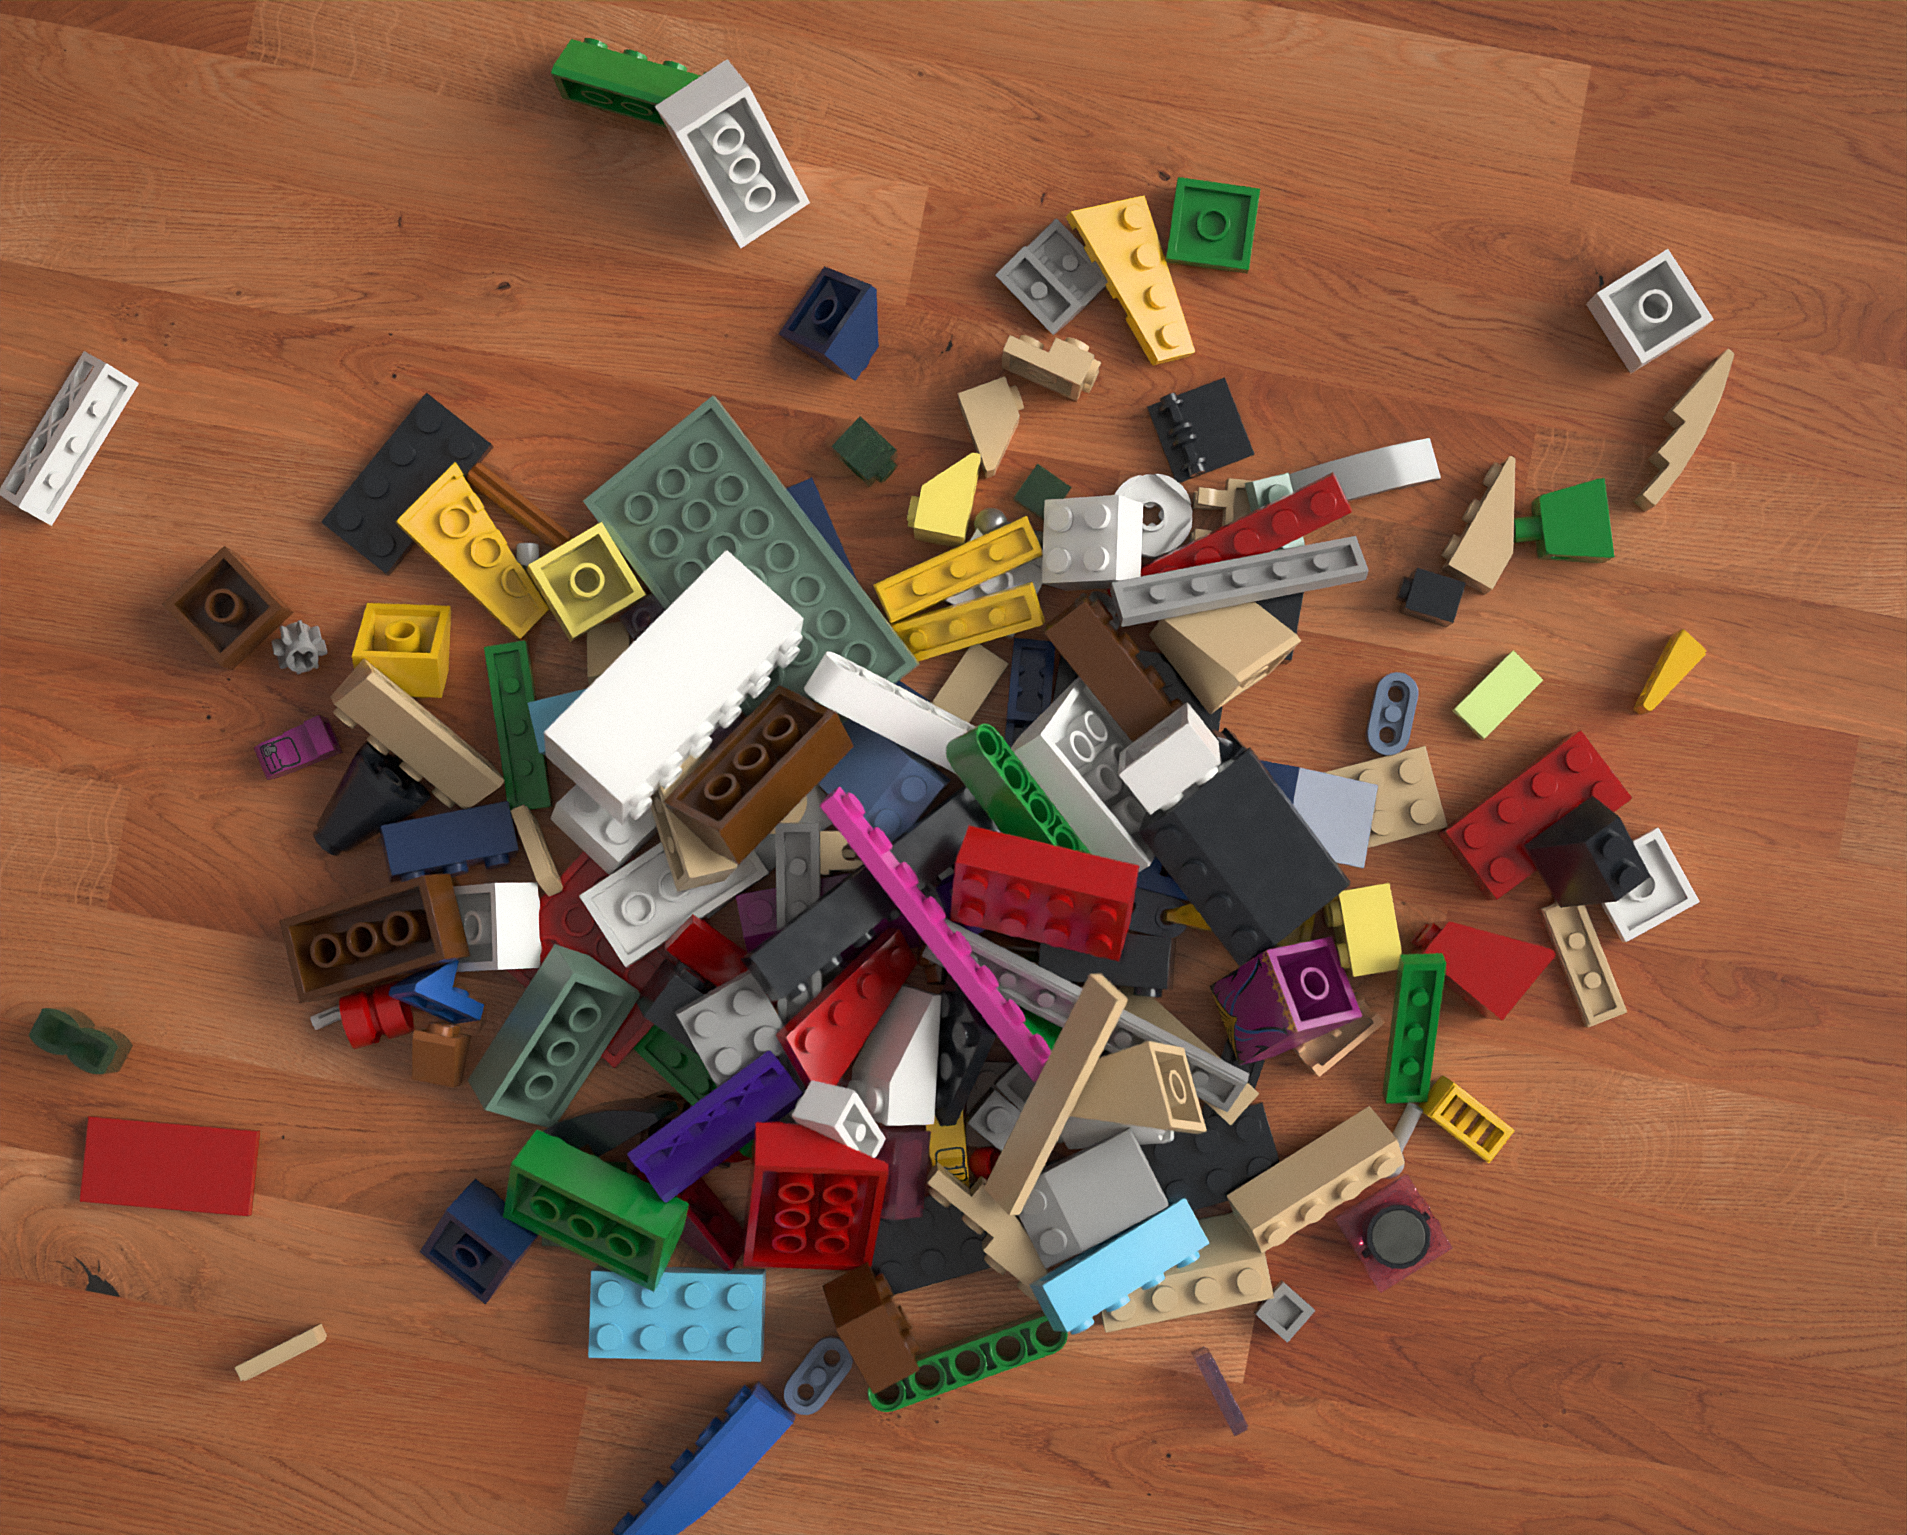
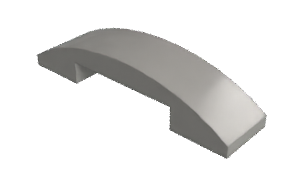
[1289,438,1441,502]

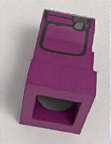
[254,715,343,780]

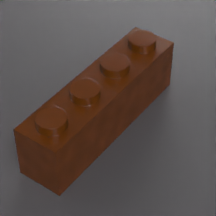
[1044,594,1184,742]

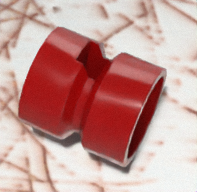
[339,980,415,1049]

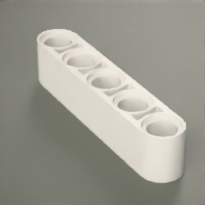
[804,651,975,773]

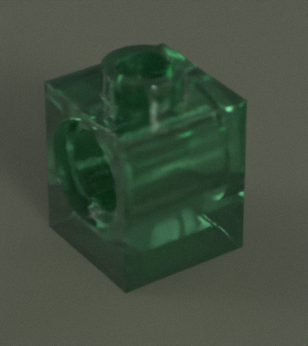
[831,416,898,487]

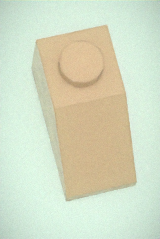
[958,376,1024,479]

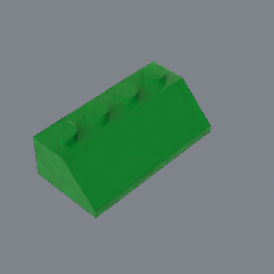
[551,38,706,128]
[503,1129,689,1292]

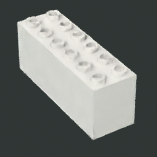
[544,550,804,825]

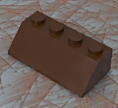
[663,685,854,865]

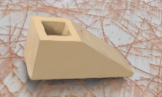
[1441,456,1515,595]

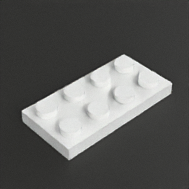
[579,842,769,968]

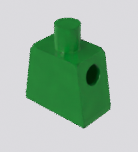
[1513,478,1615,563]

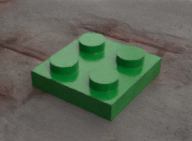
[1166,177,1260,274]

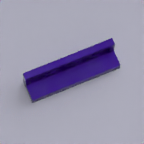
[627,1050,804,1203]

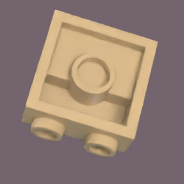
[1002,335,1101,401]

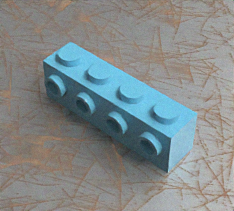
[1029,1198,1210,1335]

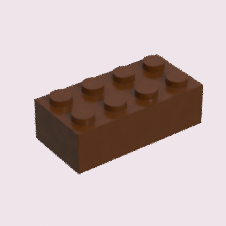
[279,874,471,1003]

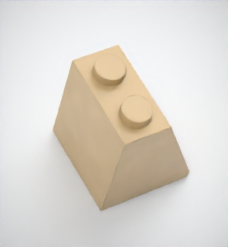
[1149,602,1301,714]
[1070,1041,1207,1134]

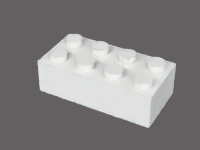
[655,59,810,249]

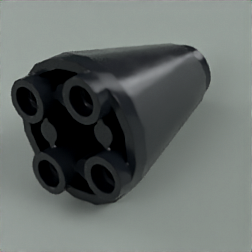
[313,741,431,856]

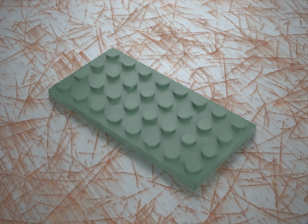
[583,396,920,724]

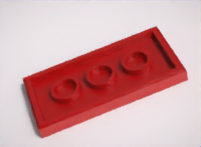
[79,1116,260,1216]

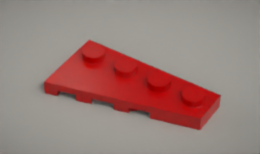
[776,927,917,1089]

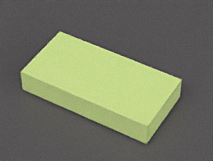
[1452,651,1543,740]

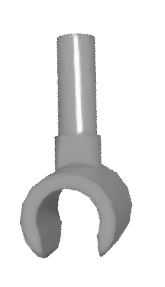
[516,543,541,569]

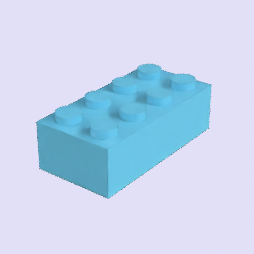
[588,1265,766,1362]

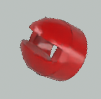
[968,1147,1001,1180]

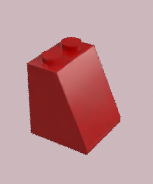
[1409,921,1557,1021]

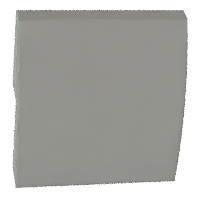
[996,218,1108,335]

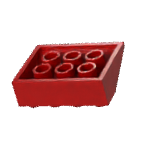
[743,1121,889,1271]

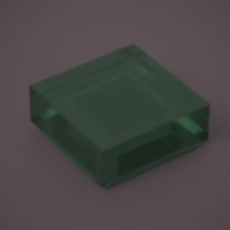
[1013,464,1072,521]

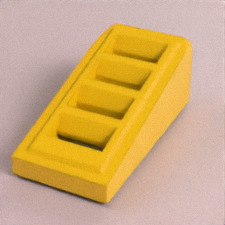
[1633,629,1707,715]
[1418,1076,1515,1163]

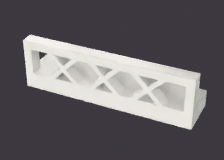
[0,351,139,526]

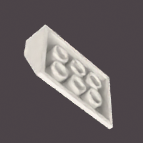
[1011,677,1155,872]

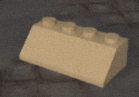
[330,659,505,809]
[1100,1212,1274,1333]

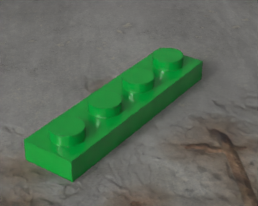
[484,640,553,812]
[1382,953,1446,1104]
[633,1025,754,1158]

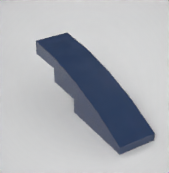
[1004,638,1055,748]

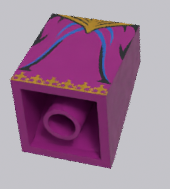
[1210,937,1362,1065]

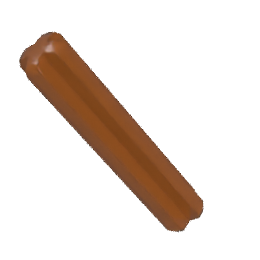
[466,463,573,550]

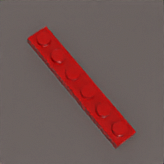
[1106,472,1352,598]

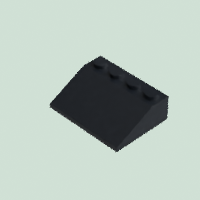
[1138,747,1350,966]

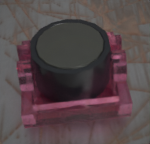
[1334,1174,1453,1293]

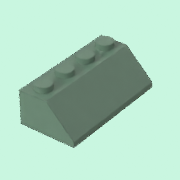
[468,944,641,1128]

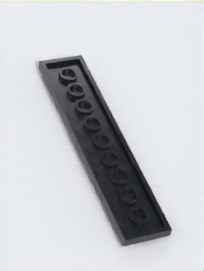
[871,1101,1279,1295]

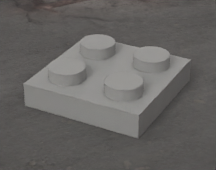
[675,970,784,1088]

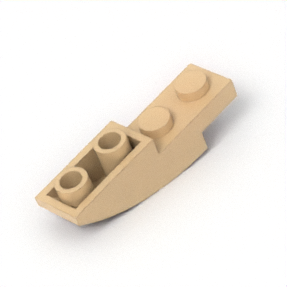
[927,1162,1048,1302]

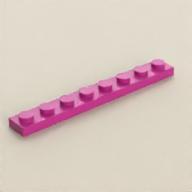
[819,786,1051,1083]

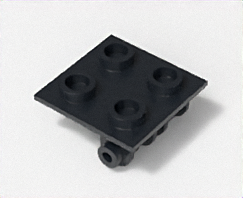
[1147,377,1255,483]

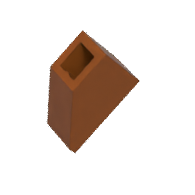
[412,1021,471,1087]

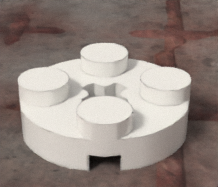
[1115,474,1193,559]

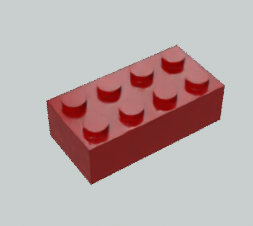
[1437,730,1632,901]
[950,825,1139,961]

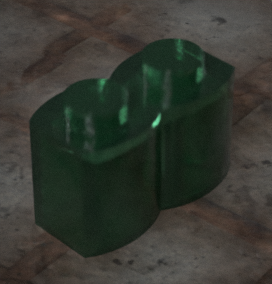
[29,1007,133,1074]

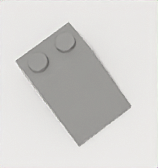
[1019,1128,1169,1269]

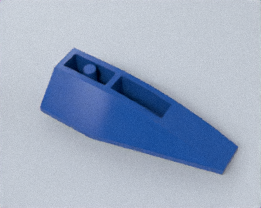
[611,1381,796,1535]

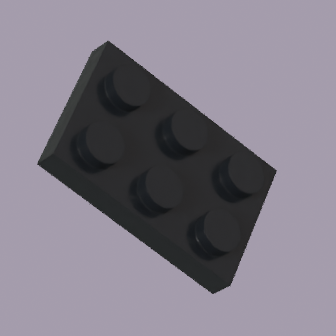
[934,974,997,1126]

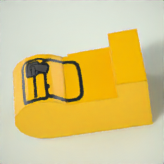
[926,1110,970,1188]

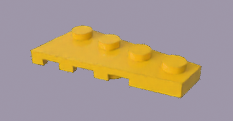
[1066,195,1195,366]
[396,462,549,641]

